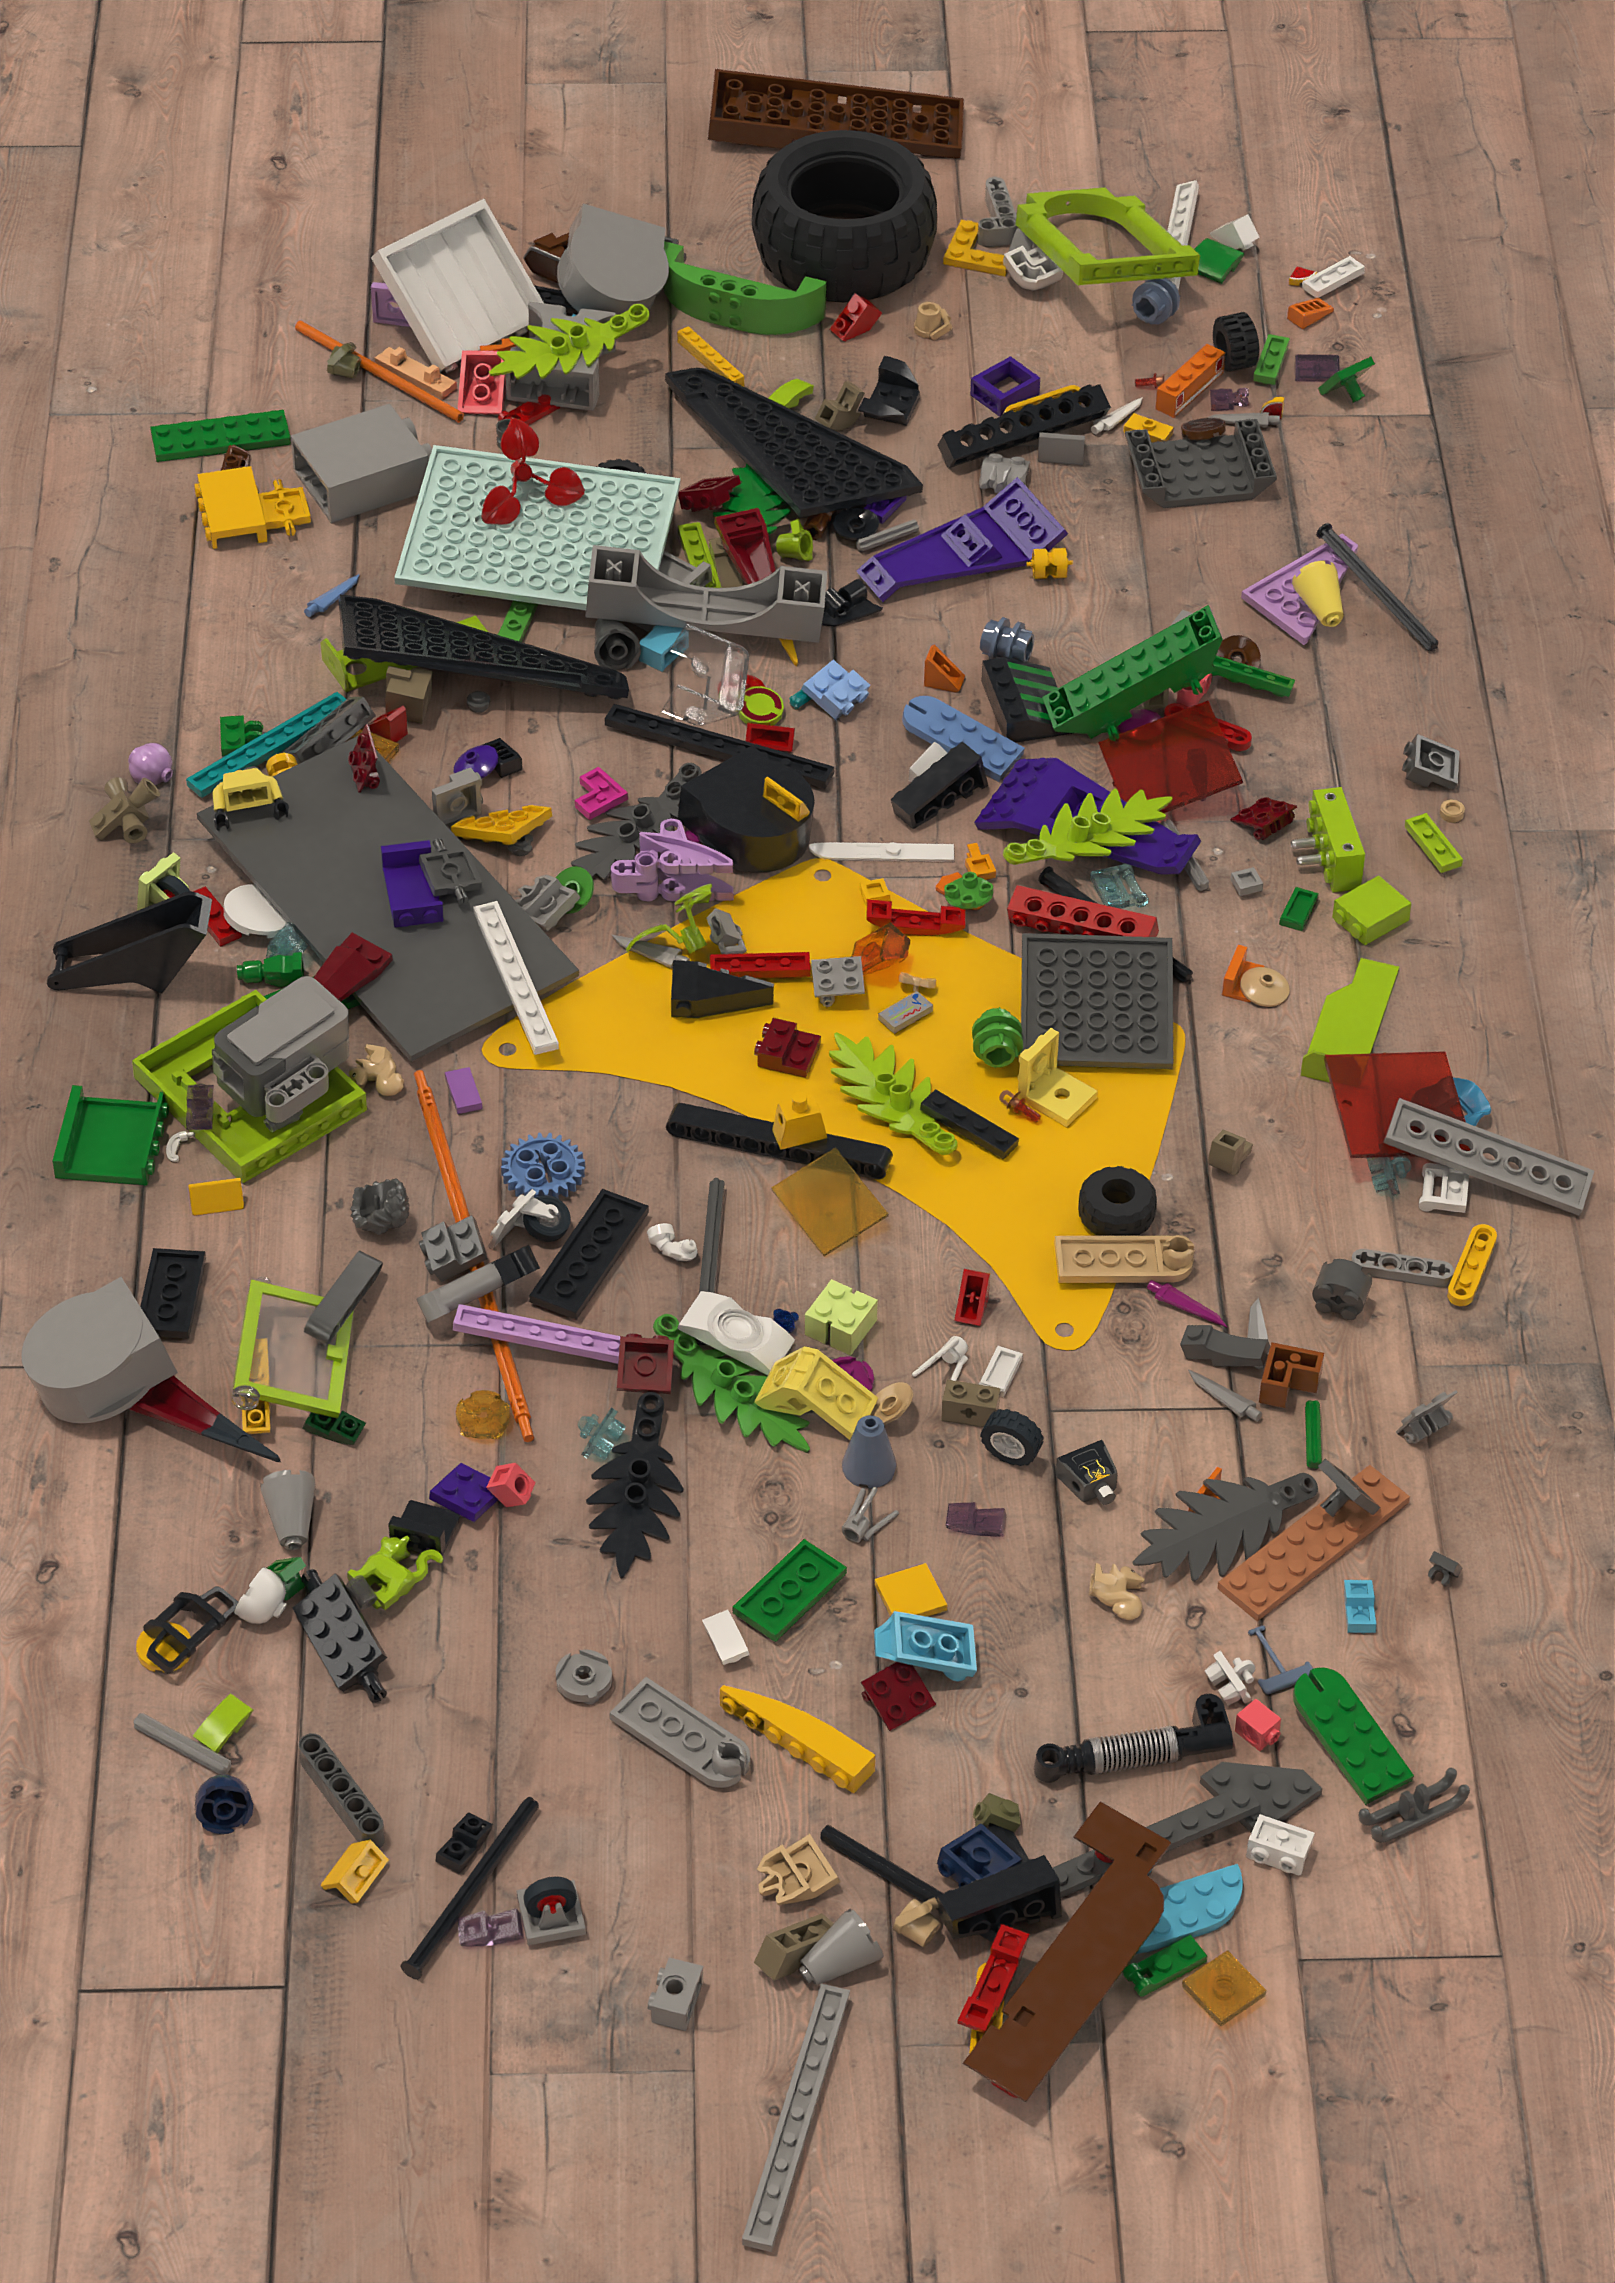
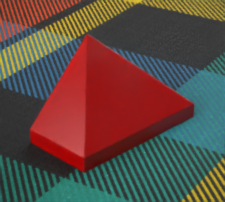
[746,723,795,752]

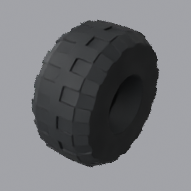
[1078,1166,1157,1236]

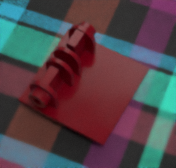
[348,724,380,793]
[1230,797,1297,840]
[860,1662,936,1731]

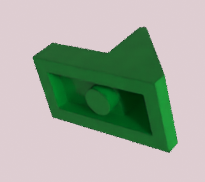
[267,1557,306,1601]

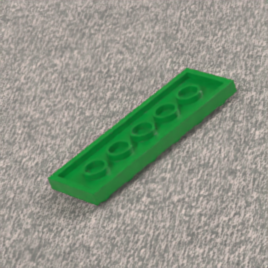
[150,410,291,462]

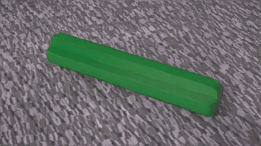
[1305,1400,1322,1469]

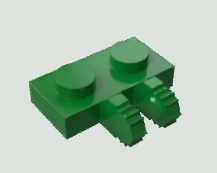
[220,715,264,756]

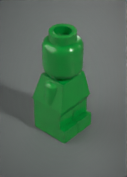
[237,952,304,988]

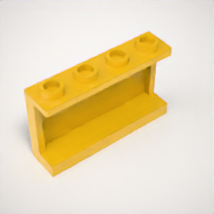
[194,466,268,549]

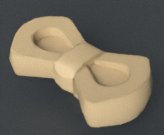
[899,972,936,992]

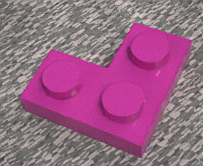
[575,767,628,820]

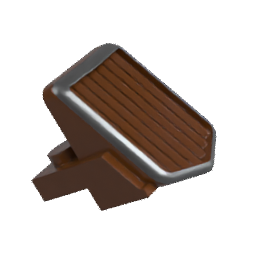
[523,233,569,284]

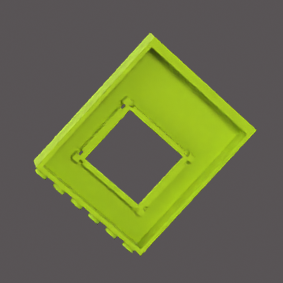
[132,990,367,1184]

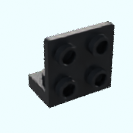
[388,1500,461,1555]

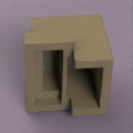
[385,666,433,724]

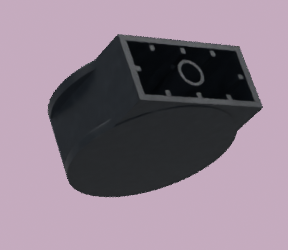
[678,746,815,873]

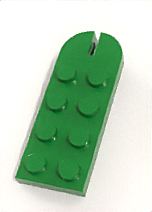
[1293,1667,1414,1805]

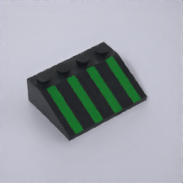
[981,657,1074,743]

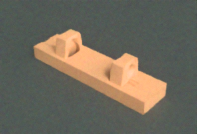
[375,347,457,400]

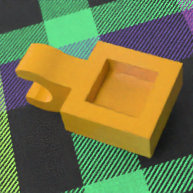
[965,843,996,880]

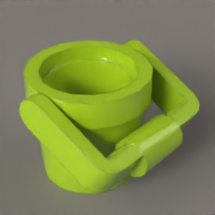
[776,519,813,562]

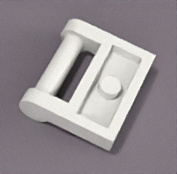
[1419,1163,1469,1213]

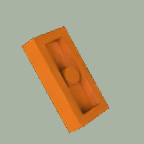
[1222,945,1264,1003]

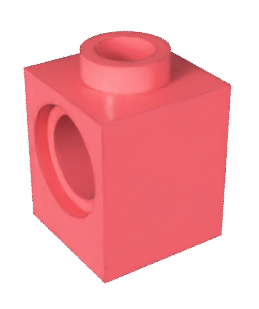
[486,1463,536,1508]
[1235,1699,1281,1751]

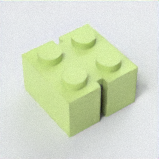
[805,1279,878,1355]

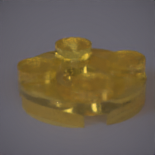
[456,1390,510,1439]

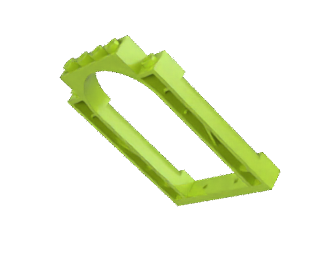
[1016,187,1200,286]

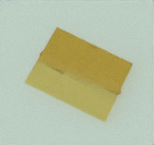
[771,1147,889,1256]

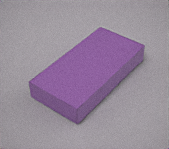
[445,1067,482,1114]

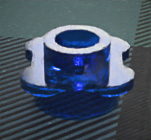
[773,1309,799,1334]

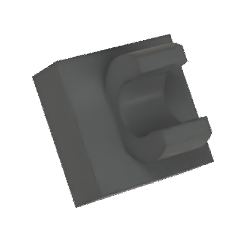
[1428,1551,1463,1586]

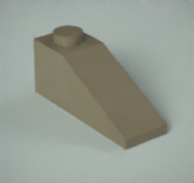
[754,1913,834,1981]

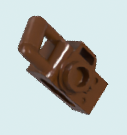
[221,444,251,470]

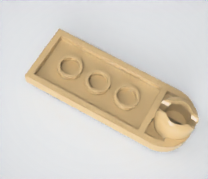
[1054,1235,1195,1283]

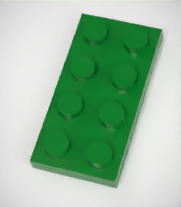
[732,1539,847,1642]

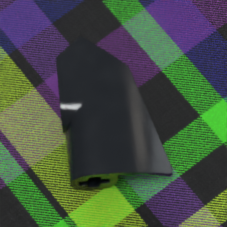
[822,579,883,627]

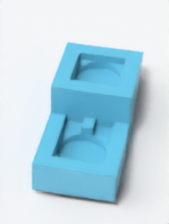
[1344,1580,1376,1633]

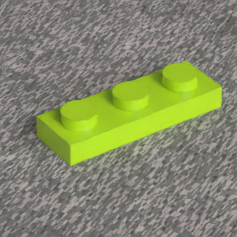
[1404,813,1463,873]

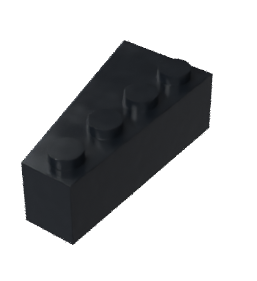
[890,741,989,829]
[937,1855,1062,1940]

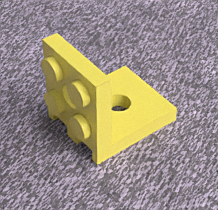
[1018,1028,1098,1127]

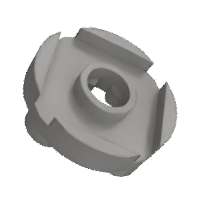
[555,1649,612,1705]

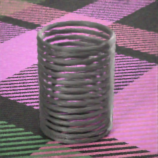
[346,1575,378,1609]

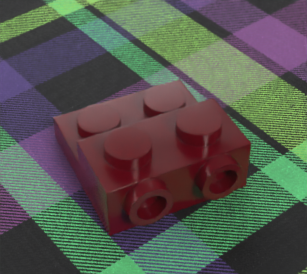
[678,475,741,512]
[754,1018,821,1078]
[617,1334,674,1394]

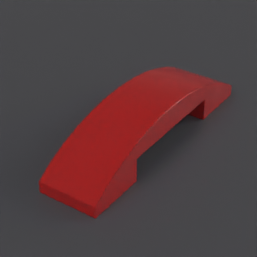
[866,899,965,935]
[957,1924,1029,2033]

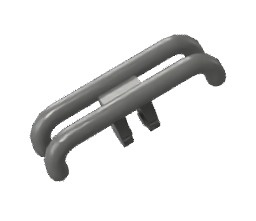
[1358,1768,1470,1843]

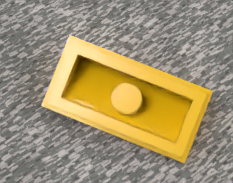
[763,777,810,822]
[188,1178,244,1216]

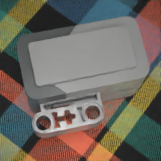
[212,976,349,1123]

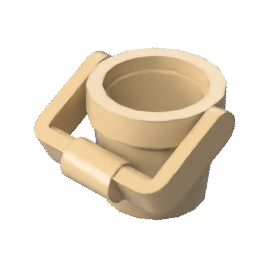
[914,302,952,340]
[893,1897,941,1947]

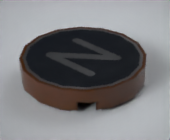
[1181,418,1226,440]

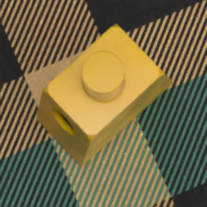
[773,1091,827,1150]

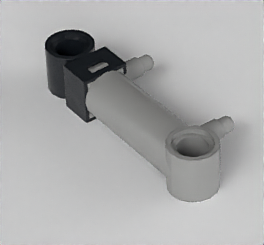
[416,1245,540,1323]

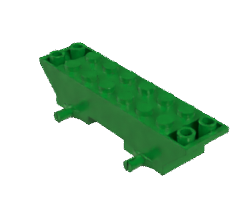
[1042,605,1223,741]

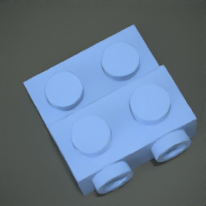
[801,659,870,720]

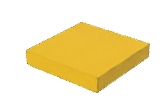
[875,1563,948,1617]

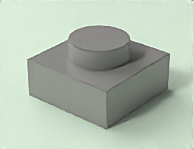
[1230,867,1263,896]

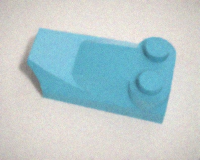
[874,1611,977,1681]

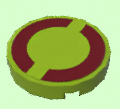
[736,686,784,726]

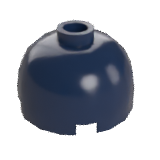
[195,1775,254,1834]

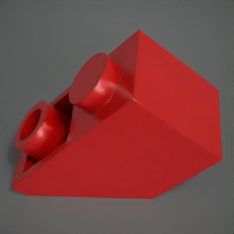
[830,294,882,342]

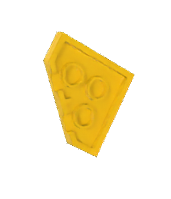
[451,805,552,845]

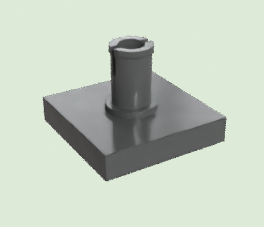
[1318,1459,1381,1517]

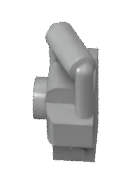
[706,908,747,954]

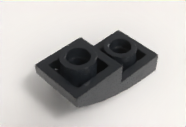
[435,1812,493,1874]

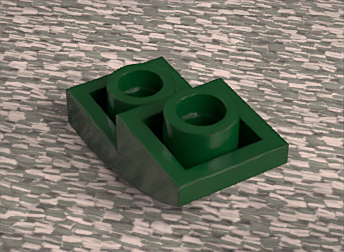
[302,1410,366,1445]

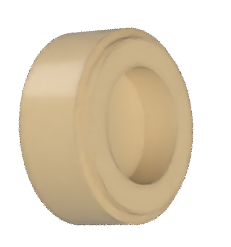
[1440,800,1465,823]

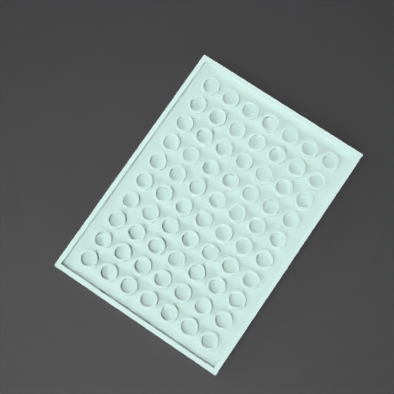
[394,445,680,610]

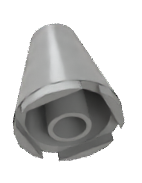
[260,1470,316,1550]
[799,1908,884,1985]

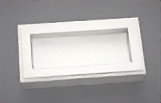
[979,1346,1023,1398]

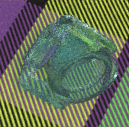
[266,922,308,958]

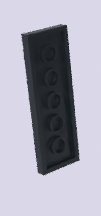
[529,1189,649,1320]

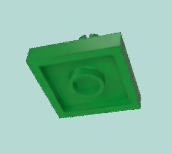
[1318,356,1375,403]

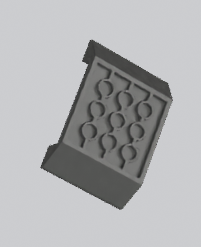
[1125,419,1277,508]

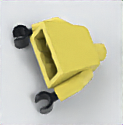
[213,768,289,830]

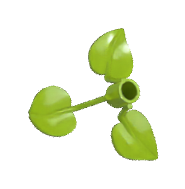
[626,883,712,954]

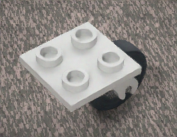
[488,1189,571,1250]

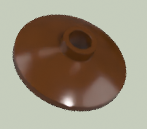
[1216,635,1261,679]

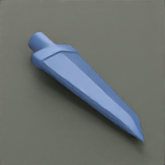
[304,574,360,617]

